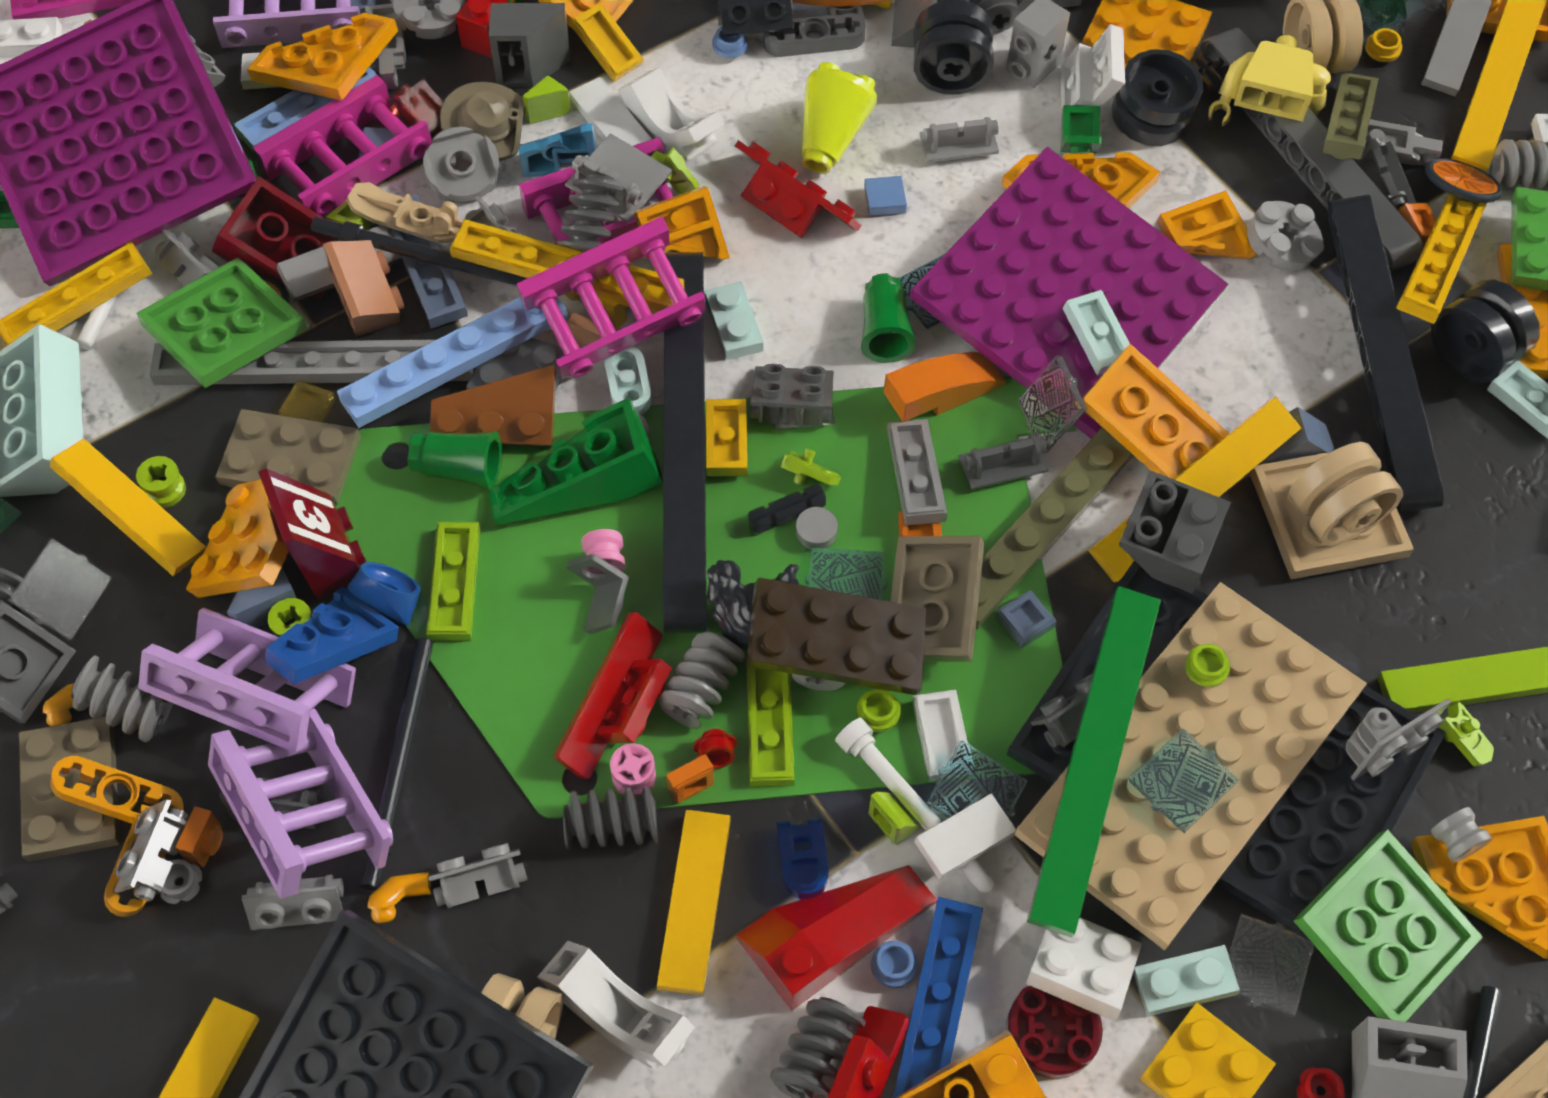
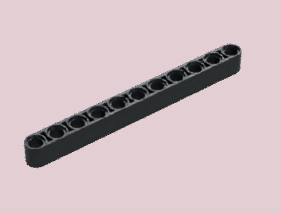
[663,252,707,633]

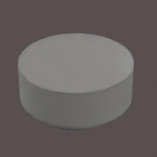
[796,507,838,550]

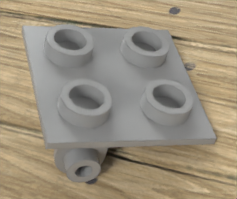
[566,133,672,223]
[1346,699,1451,781]

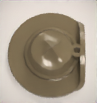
[440,82,524,161]

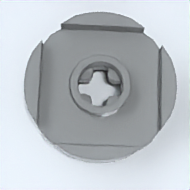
[393,0,465,39]
[423,127,500,202]
[1247,201,1324,272]

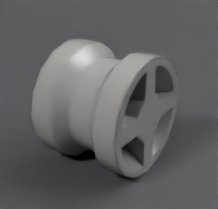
[1431,807,1492,863]

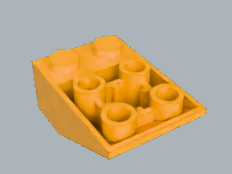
[896,1030,1047,1098]

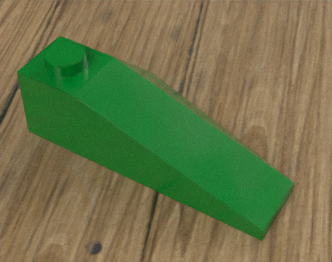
[489,398,663,525]

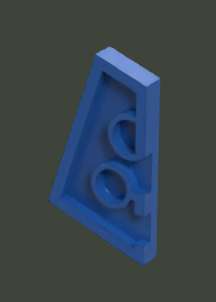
[265,586,399,685]

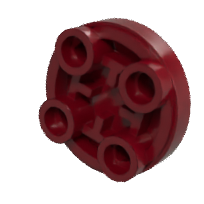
[1006,986,1103,1079]

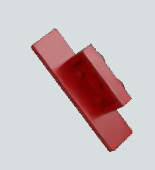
[734,140,862,239]
[554,612,672,779]
[828,1006,910,1098]

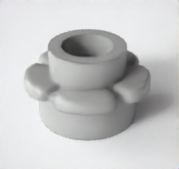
[160,859,202,904]

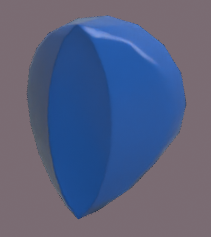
[347,562,421,626]

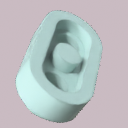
[604,346,652,415]

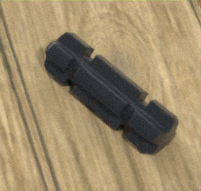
[1191,53,1241,114]
[748,484,826,533]

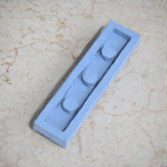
[234,67,377,152]

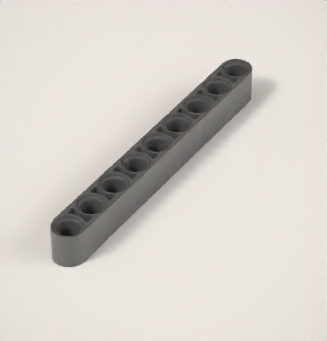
[1200,27,1423,273]

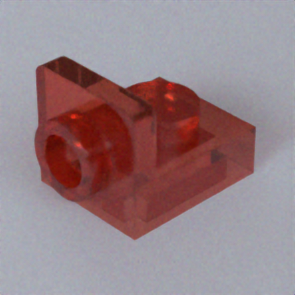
[390,80,444,133]

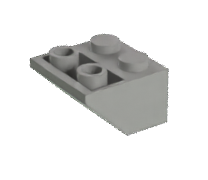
[1352,1016,1467,1098]

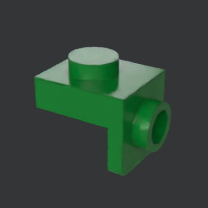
[1060,105,1102,154]

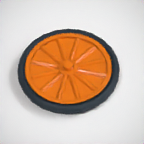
[1425,159,1503,203]

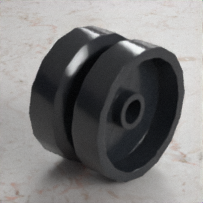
[913,0,994,94]
[1112,49,1203,146]
[1431,279,1540,382]

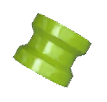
[136,456,186,508]
[268,598,312,637]

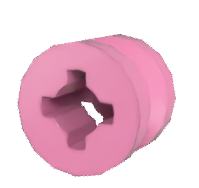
[581,529,625,574]
[610,743,656,798]

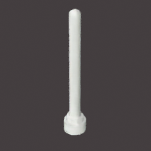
[835,718,994,893]

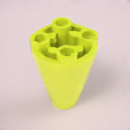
[801,62,877,174]

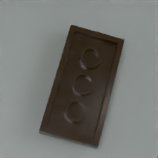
[746,577,926,695]

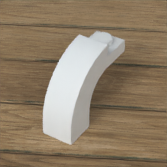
[618,67,725,161]
[537,941,695,1068]

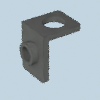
[566,554,629,634]

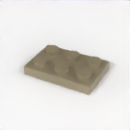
[215,409,361,505]
[890,536,984,662]
[19,716,120,862]

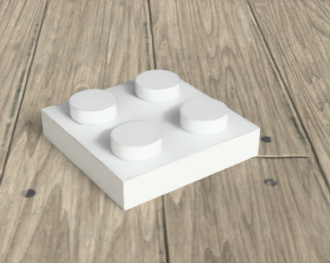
[1026,918,1142,1022]

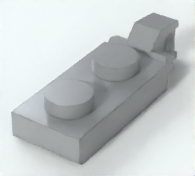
[365,3,406,89]
[1363,119,1443,166]

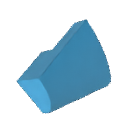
[519,123,597,177]

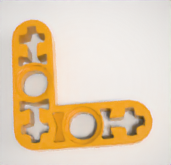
[50,756,184,917]

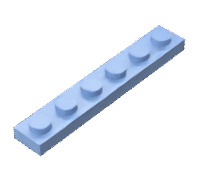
[337,297,568,428]

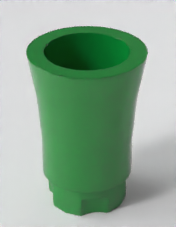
[861,273,916,363]
[408,431,502,489]

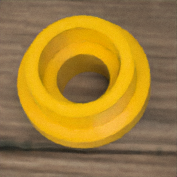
[1365,28,1402,62]

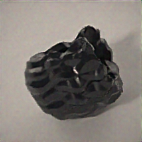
[707,560,799,650]

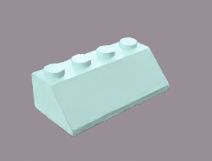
[0,324,84,497]

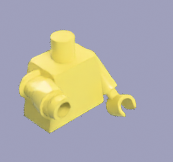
[1208,35,1331,126]

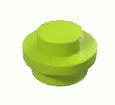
[1184,644,1230,688]
[857,689,901,732]

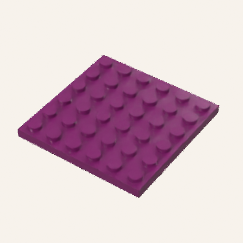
[0,0,257,287]
[909,147,1229,439]

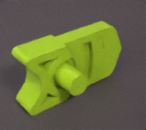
[651,147,700,194]
[780,448,841,485]
[1438,702,1494,767]

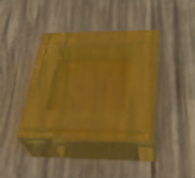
[279,380,336,422]

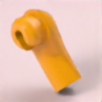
[43,683,74,726]
[367,872,431,923]

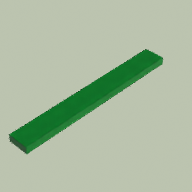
[1027,586,1161,937]

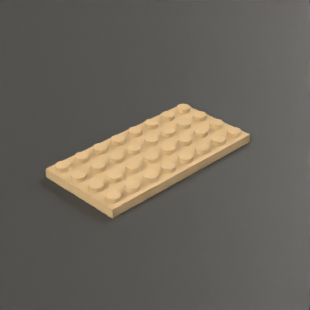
[1014,582,1367,951]

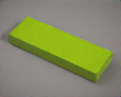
[426,522,481,641]
[747,666,795,787]

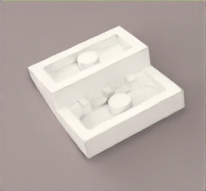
[1061,24,1125,114]

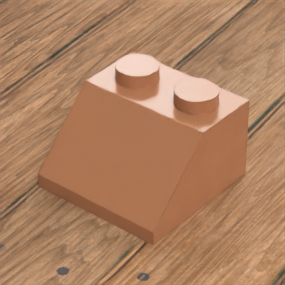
[323,240,405,338]

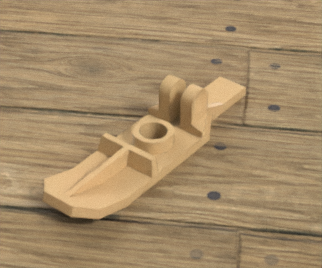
[346,182,463,244]

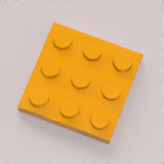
[1081,0,1212,68]

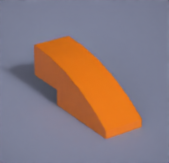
[883,352,1005,422]

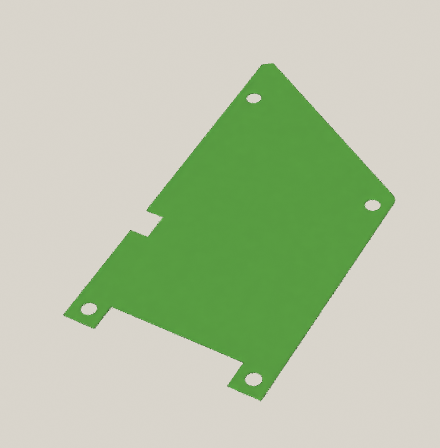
[335,376,1076,819]

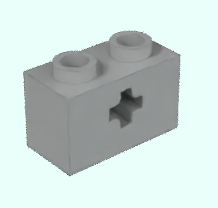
[1006,0,1070,88]

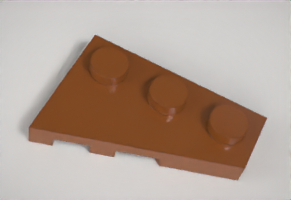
[430,364,557,447]

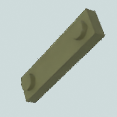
[1323,72,1379,160]

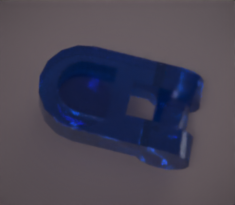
[776,818,829,899]

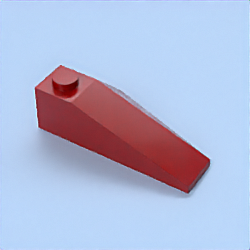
[736,865,937,1011]

